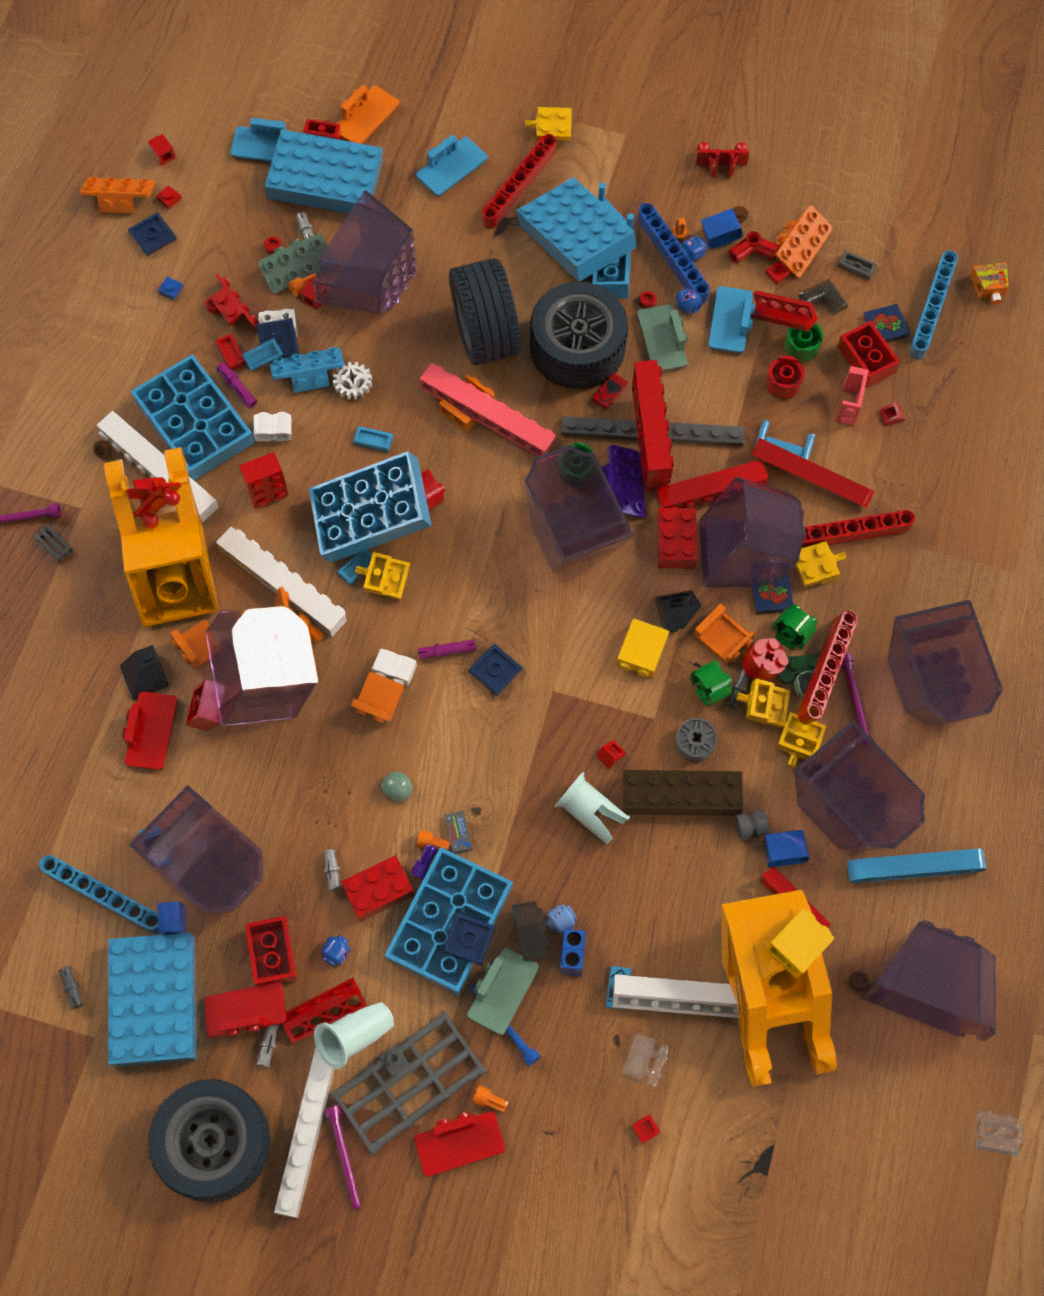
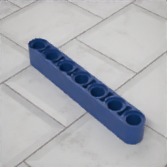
[638,203,710,304]

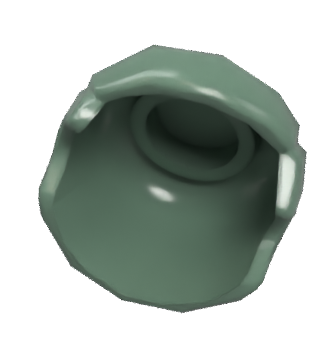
[793,671,813,699]
[381,771,413,803]

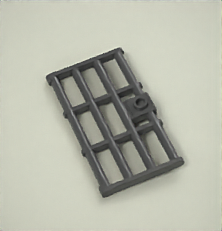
[331,1010,487,1155]

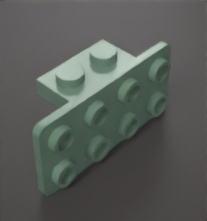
[258,233,335,293]
[637,305,688,371]
[467,948,539,1035]

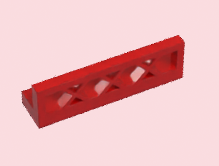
[750,290,818,331]
[759,866,831,928]
[282,978,367,1044]

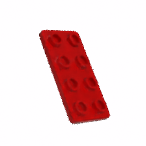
[122,692,178,770]
[204,982,287,1038]
[414,1111,506,1177]

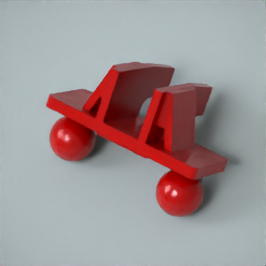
[696,142,749,178]
[126,477,181,529]

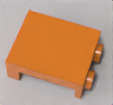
[439,374,495,432]
[693,603,755,665]

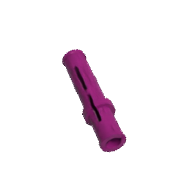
[216,362,258,409]
[417,639,476,660]

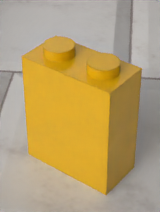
[617,618,669,678]
[765,908,834,978]

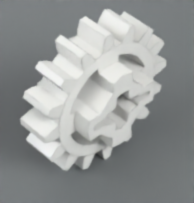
[333,362,373,400]

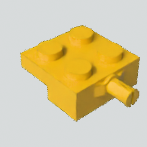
[525,107,572,142]
[790,541,846,587]
[355,552,411,600]
[736,679,790,728]
[776,712,827,768]

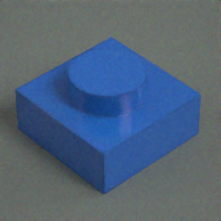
[158,277,183,301]

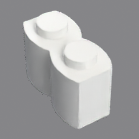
[254,412,292,442]
[372,649,417,686]

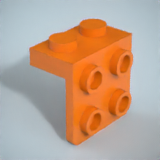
[170,620,226,670]
[351,672,404,723]

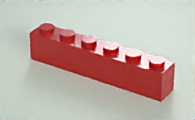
[655,459,769,508]

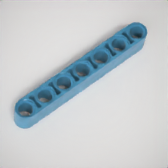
[909,250,958,360]
[847,849,987,883]
[39,855,159,934]

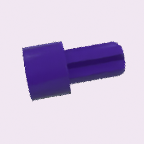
[411,844,437,879]

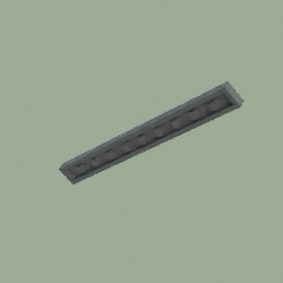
[561,416,744,446]

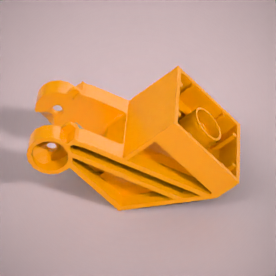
[104,447,219,627]
[721,890,837,1087]

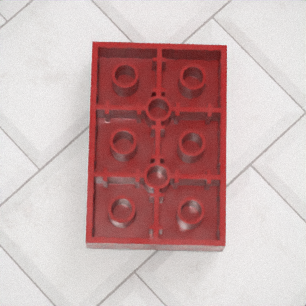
[631,360,674,492]

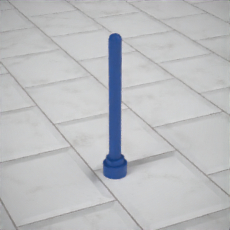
[470,984,541,1067]

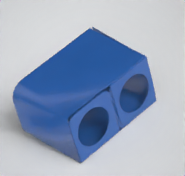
[701,209,743,249]
[763,830,810,867]
[157,902,187,935]
[559,929,585,976]

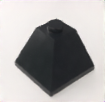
[655,590,701,632]
[120,645,169,700]

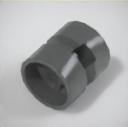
[735,809,769,840]

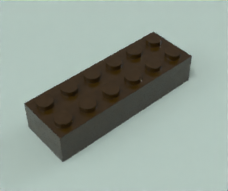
[622,770,743,816]

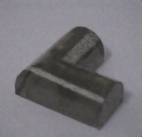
[798,278,848,315]

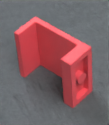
[836,366,869,425]

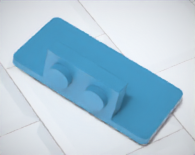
[231,118,286,162]
[416,135,488,196]
[709,286,755,353]
[270,347,344,393]

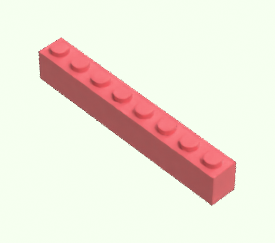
[419,363,556,460]

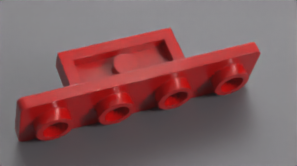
[210,273,259,332]

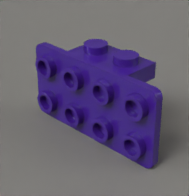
[599,445,646,518]

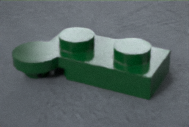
[779,653,821,684]

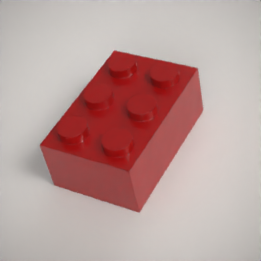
[837,321,900,388]
[239,452,289,509]
[657,508,698,569]
[341,855,414,922]
[245,916,298,986]

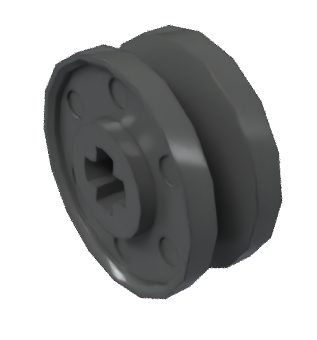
[675,718,717,762]

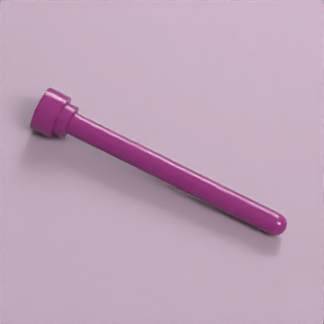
[0,503,62,523]
[841,653,871,743]
[324,1105,361,1210]

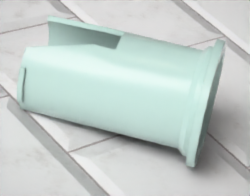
[554,772,630,845]
[314,1002,394,1069]

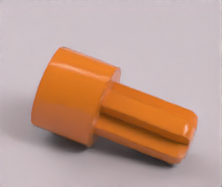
[672,218,688,244]
[288,273,318,297]
[293,613,324,642]
[415,830,450,850]
[471,1084,507,1112]

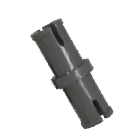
[727,670,750,709]
[58,966,84,1009]

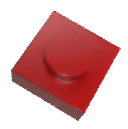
[156,185,182,210]

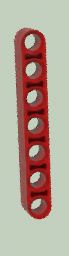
[482,134,556,229]
[751,437,875,508]
[787,510,915,551]
[798,610,858,725]

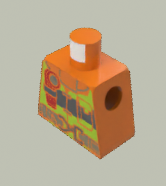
[970,263,1009,305]

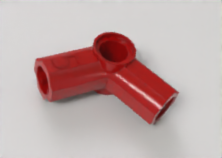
[728,231,780,263]

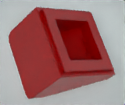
[880,402,906,426]
[596,740,626,769]

